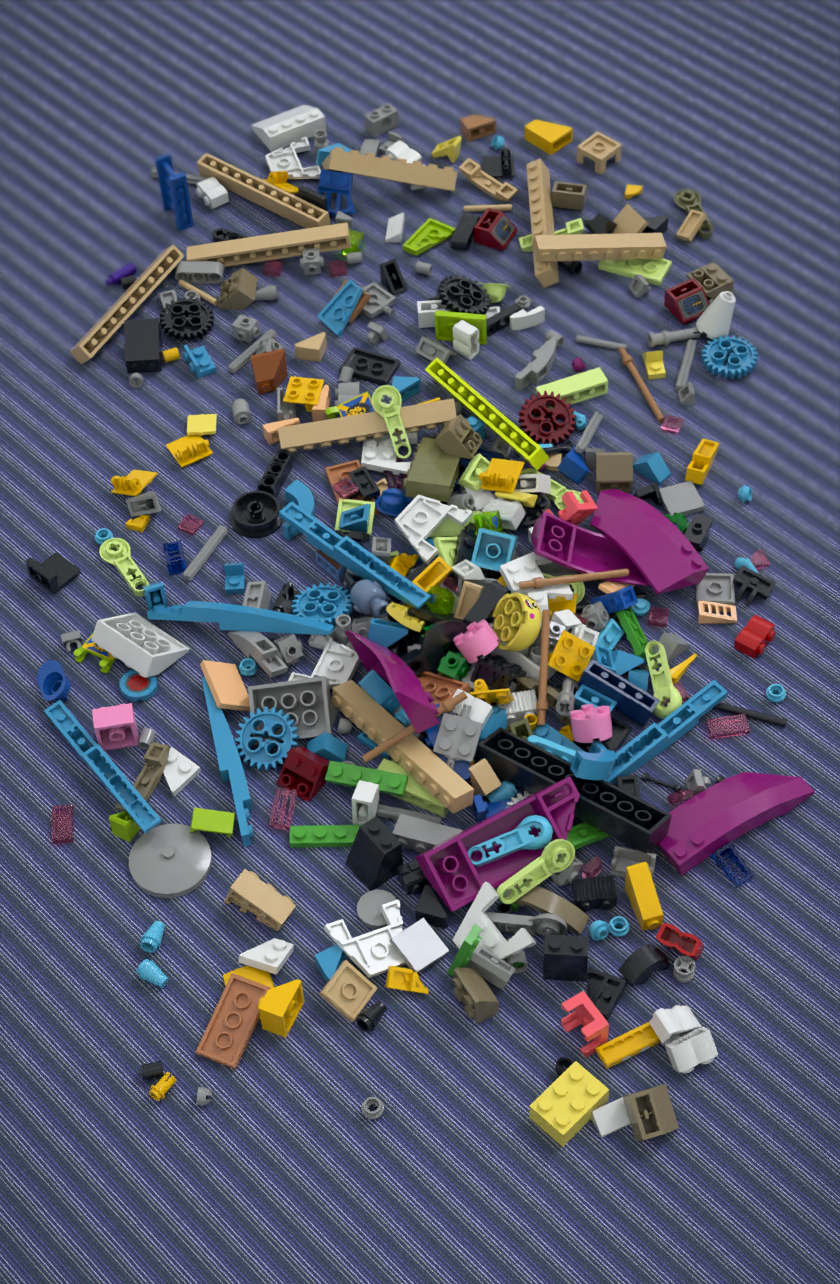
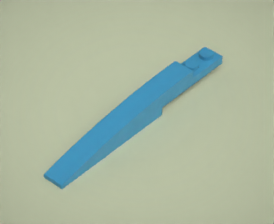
[279,501,431,609]
[147,601,335,635]
[202,677,254,847]
[605,680,728,785]
[44,700,162,833]

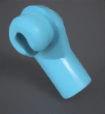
[573,411,587,430]
[734,557,759,574]

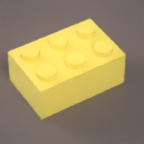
[529,1061,609,1147]

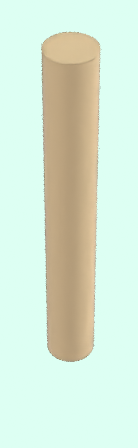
[464,204,512,212]
[178,279,219,306]

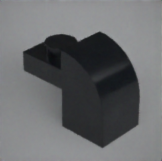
[619,944,671,986]

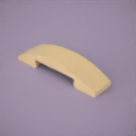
[459,158,518,201]

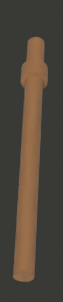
[618,347,665,423]
[519,569,629,589]
[536,610,550,726]
[361,691,468,763]

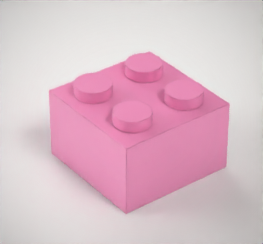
[92,703,139,751]

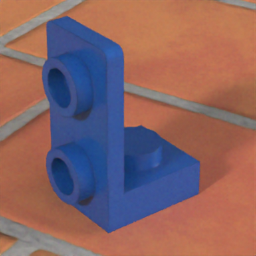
[590,585,638,614]
[473,794,511,823]

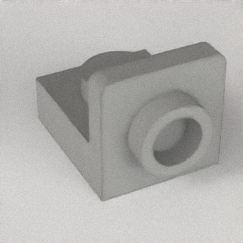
[379,131,402,155]

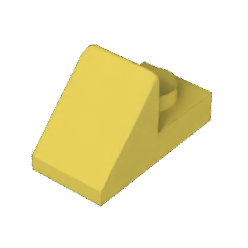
[431,135,462,163]
[642,351,666,380]

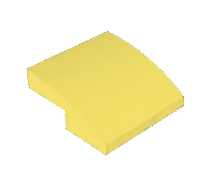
[386,602,426,632]

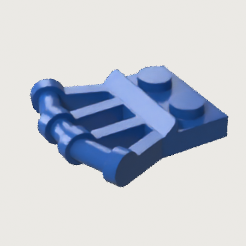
[318,169,355,218]

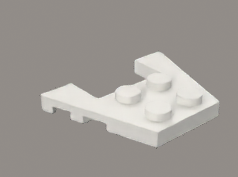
[265,137,321,179]
[361,431,418,475]
[395,495,473,565]
[500,552,573,600]
[288,634,361,689]
[453,882,536,961]
[324,900,406,978]

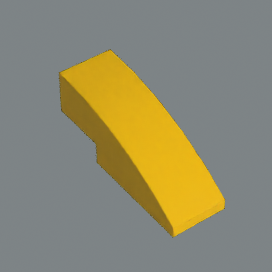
[685,438,720,485]
[402,556,452,609]

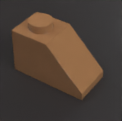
[460,114,496,142]

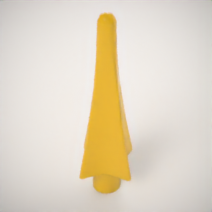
[670,654,697,687]

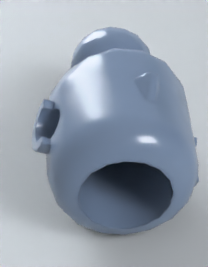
[350,579,389,618]

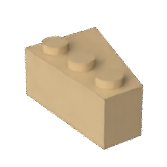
[224,869,296,931]

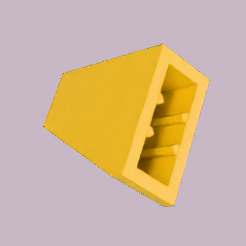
[524,119,573,155]
[625,862,663,931]

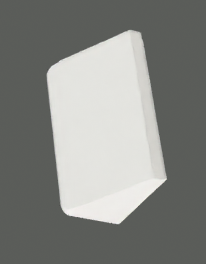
[385,213,405,243]
[451,559,485,580]
[591,1097,631,1137]

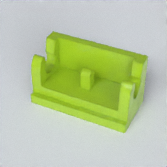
[190,807,235,838]

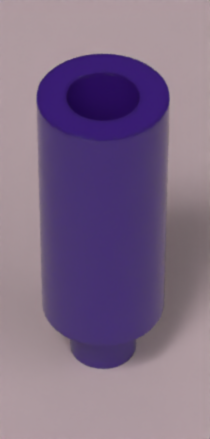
[105,262,137,286]

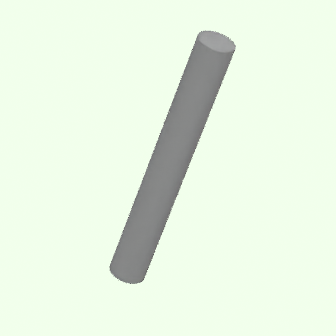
[576,335,627,350]

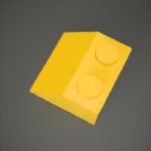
[257,979,305,1038]

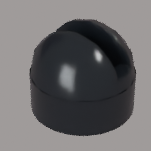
[555,1058,573,1076]

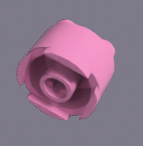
[453,619,500,664]
[570,704,613,743]

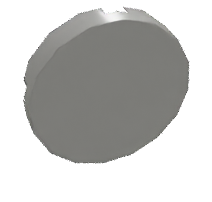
[357,889,397,929]

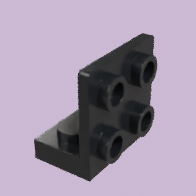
[25,552,81,594]
[470,655,527,690]

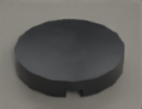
[334,530,370,542]

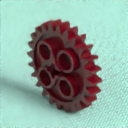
[518,391,576,446]

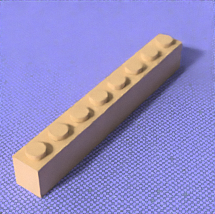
[327,147,457,191]
[532,233,667,262]

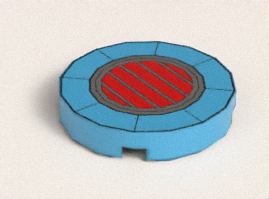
[119,669,158,702]

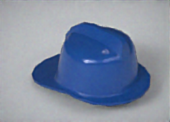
[375,488,413,517]
[37,660,71,701]

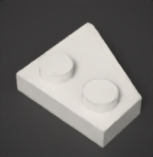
[163,747,201,797]
[239,938,294,975]

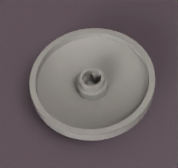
[129,824,212,898]

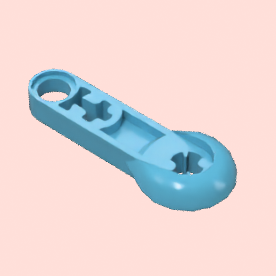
[467,815,553,867]

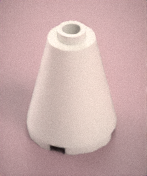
[696,291,736,340]

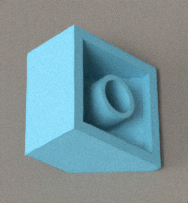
[471,528,518,572]

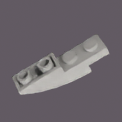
[515,336,557,392]
[228,631,288,678]

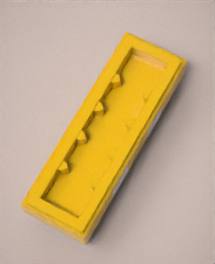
[596,1022,661,1069]

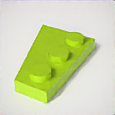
[402,218,456,256]

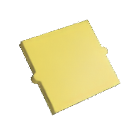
[187,414,217,436]

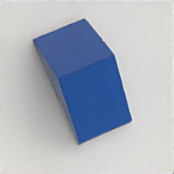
[557,446,589,484]

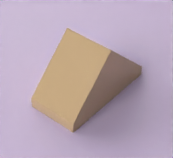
[294,332,327,362]
[468,758,502,797]

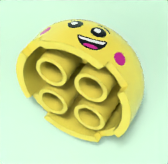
[492,592,542,652]

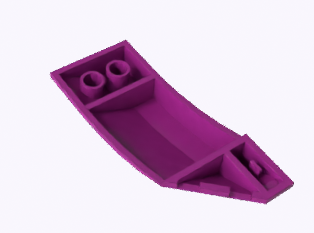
[589,488,709,595]
[531,511,649,586]
[345,630,439,734]
[655,772,815,876]
[415,776,580,912]

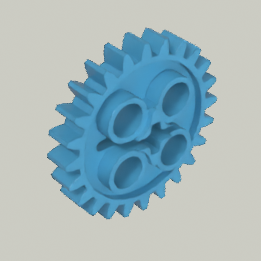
[701,335,758,380]
[291,583,353,625]
[235,706,300,771]

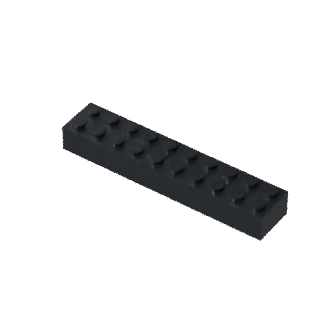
[475,727,672,854]

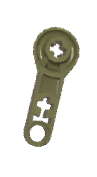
[674,189,713,239]

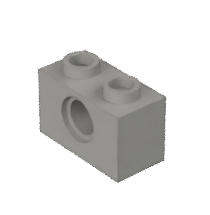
[364,103,399,138]

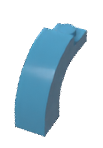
[282,479,315,540]
[570,740,616,780]

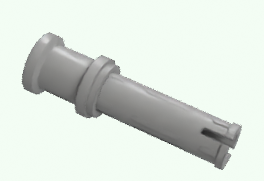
[647,327,700,348]
[556,676,576,716]

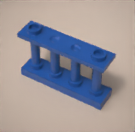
[155,154,194,231]

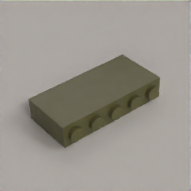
[403,437,462,502]

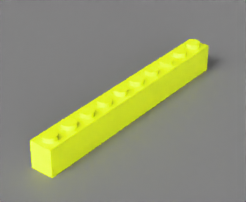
[425,357,549,470]

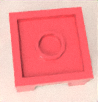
[545,490,598,526]
[561,991,609,1058]

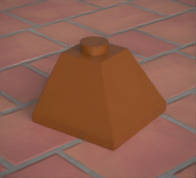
[250,348,288,395]

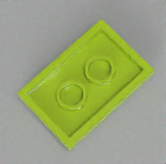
[435,310,487,345]

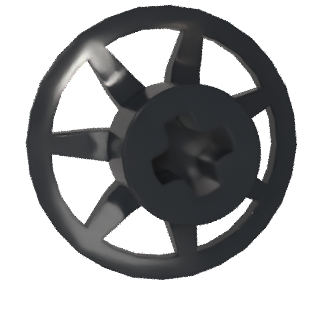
[520,493,550,526]

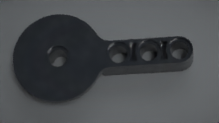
[230,449,292,538]
[382,620,472,688]

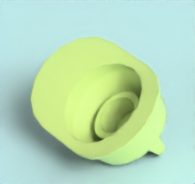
[477,282,510,303]

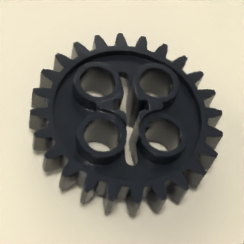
[437,274,491,315]
[159,297,214,342]

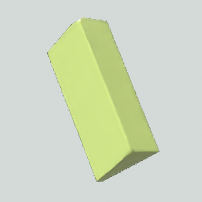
[458,453,490,491]

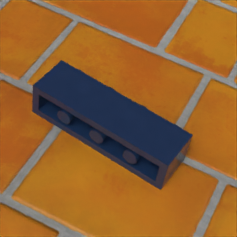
[577,659,660,726]

